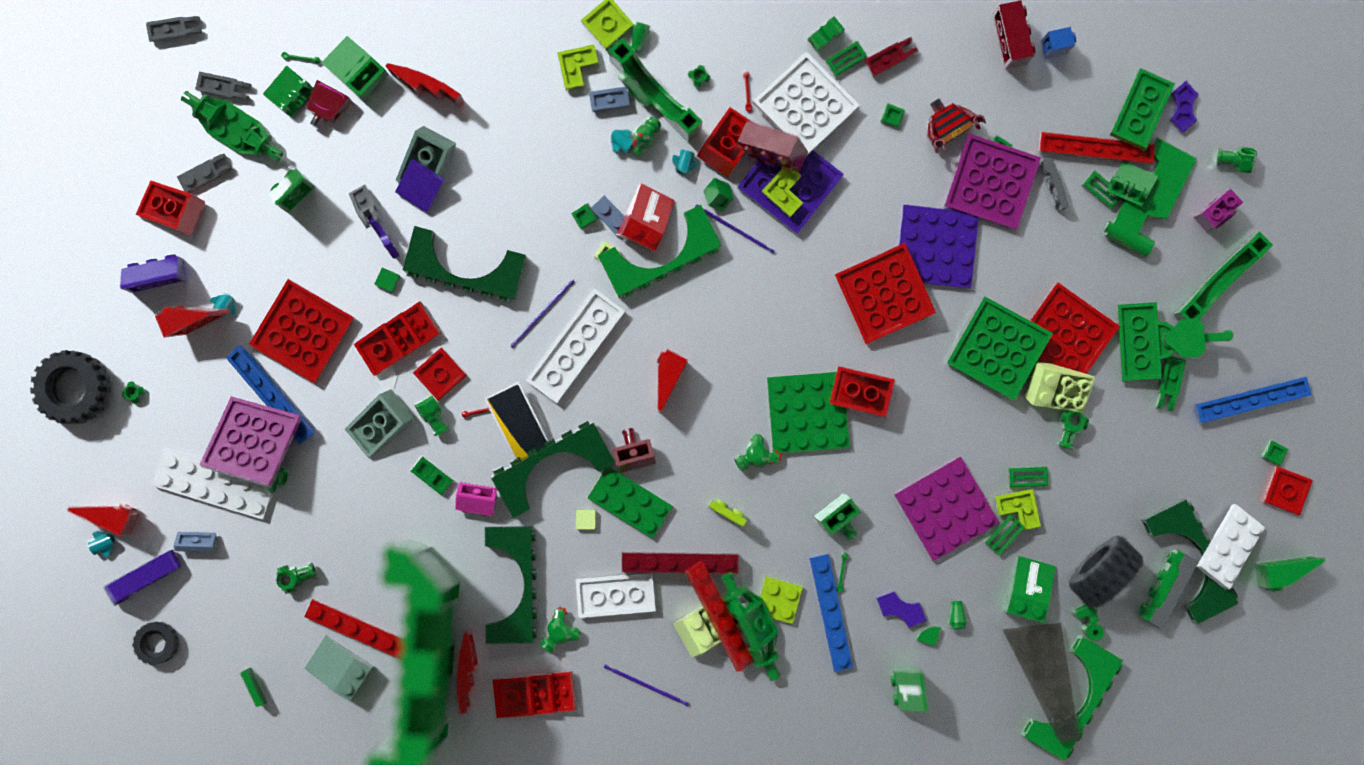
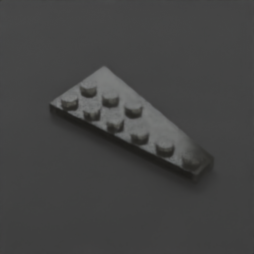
[1003,623,1080,742]

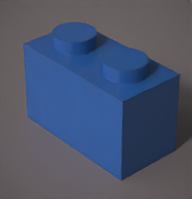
[1041,27,1077,59]

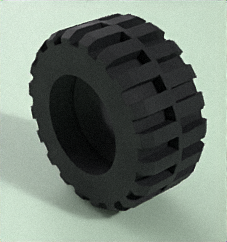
[30,350,111,424]
[1069,536,1144,608]

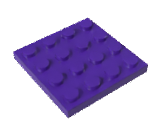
[737,150,844,235]
[898,204,979,289]

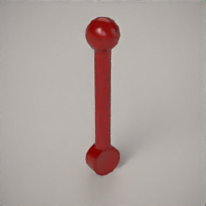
[743,72,753,112]
[461,407,490,418]

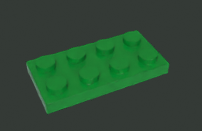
[1110,68,1175,151]
[587,467,672,539]

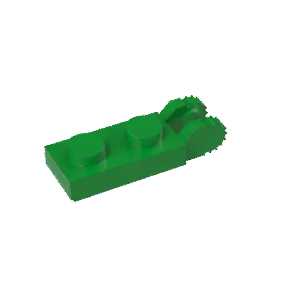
[1156,356,1186,411]

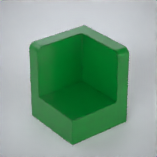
[703,178,734,211]

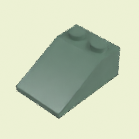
[395,126,457,183]
[345,389,415,458]
[305,635,375,702]

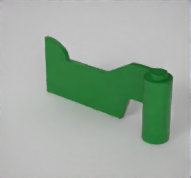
[1103,137,1197,258]

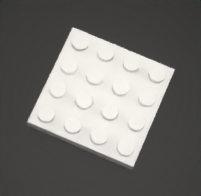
[752,52,860,155]

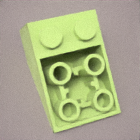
[1024,362,1095,413]
[673,593,742,657]

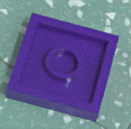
[395,159,445,213]

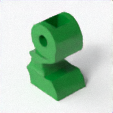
[807,16,845,52]
[1070,604,1104,641]

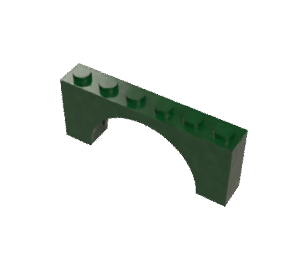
[402,226,527,303]
[491,420,615,518]
[1141,499,1239,624]
[485,526,537,644]

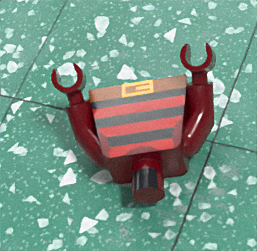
[927,98,986,153]

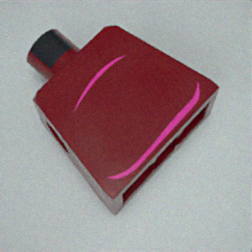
[307,80,352,129]

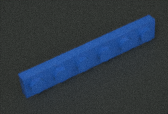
[226,345,316,445]
[1194,377,1312,423]
[809,554,853,672]

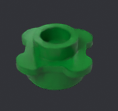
[688,65,710,88]
[122,381,145,404]

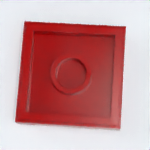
[413,347,467,401]
[1262,466,1313,516]

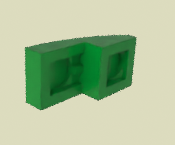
[410,456,453,495]

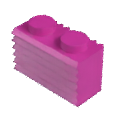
[455,482,497,516]

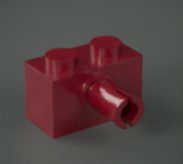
[613,428,656,473]

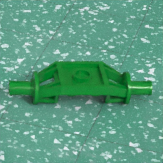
[180,90,284,162]
[721,572,781,681]

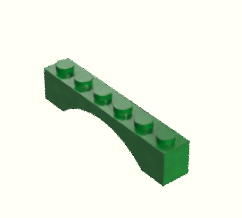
[1173,231,1273,321]

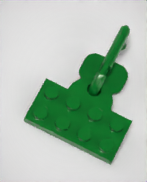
[1118,302,1234,381]

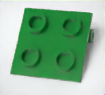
[262,65,314,118]
[1106,161,1158,207]

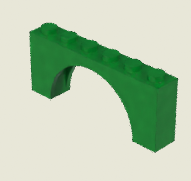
[608,38,703,142]
[598,204,721,299]
[1021,635,1123,761]

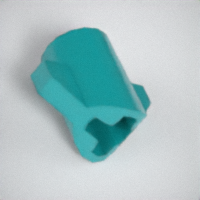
[610,129,633,154]
[672,149,698,174]
[209,293,236,318]
[88,531,115,557]

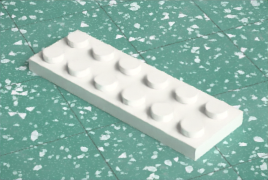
[526,288,625,403]
[153,449,272,520]

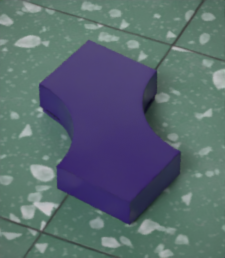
[1169,81,1199,134]
[367,215,400,259]
[876,591,926,628]

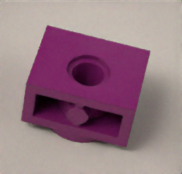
[1194,188,1243,231]

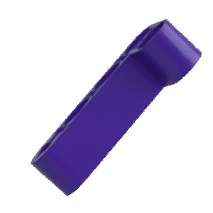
[104,549,182,606]

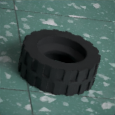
[132,621,179,665]

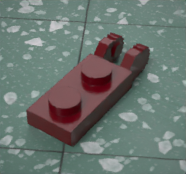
[864,37,919,77]

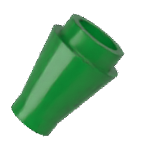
[631,22,651,51]
[948,601,968,629]

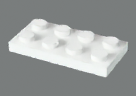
[1197,504,1265,590]
[575,572,656,618]

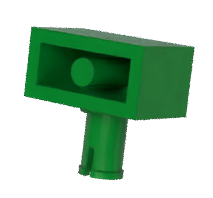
[814,493,861,540]

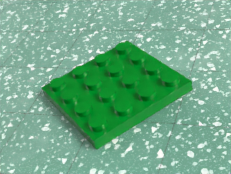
[947,296,1053,401]
[767,372,850,453]

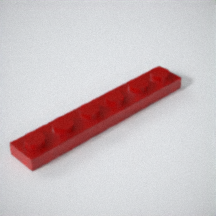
[1038,132,1155,164]
[685,561,754,672]
[304,599,404,658]

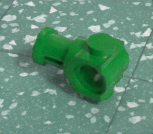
[1216,147,1257,173]
[415,395,449,436]
[1057,410,1089,450]
[276,562,317,594]

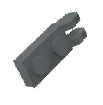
[145,16,202,42]
[195,71,252,100]
[176,153,232,193]
[1040,157,1069,211]
[348,184,381,229]

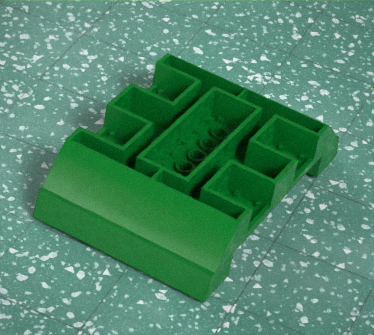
[365,540,460,765]

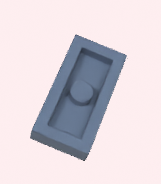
[589,87,630,112]
[591,195,625,236]
[174,532,217,552]

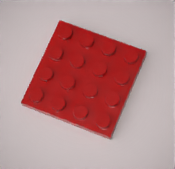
[835,243,936,344]
[248,279,355,384]
[1029,282,1120,374]

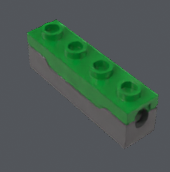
[1138,549,1199,629]

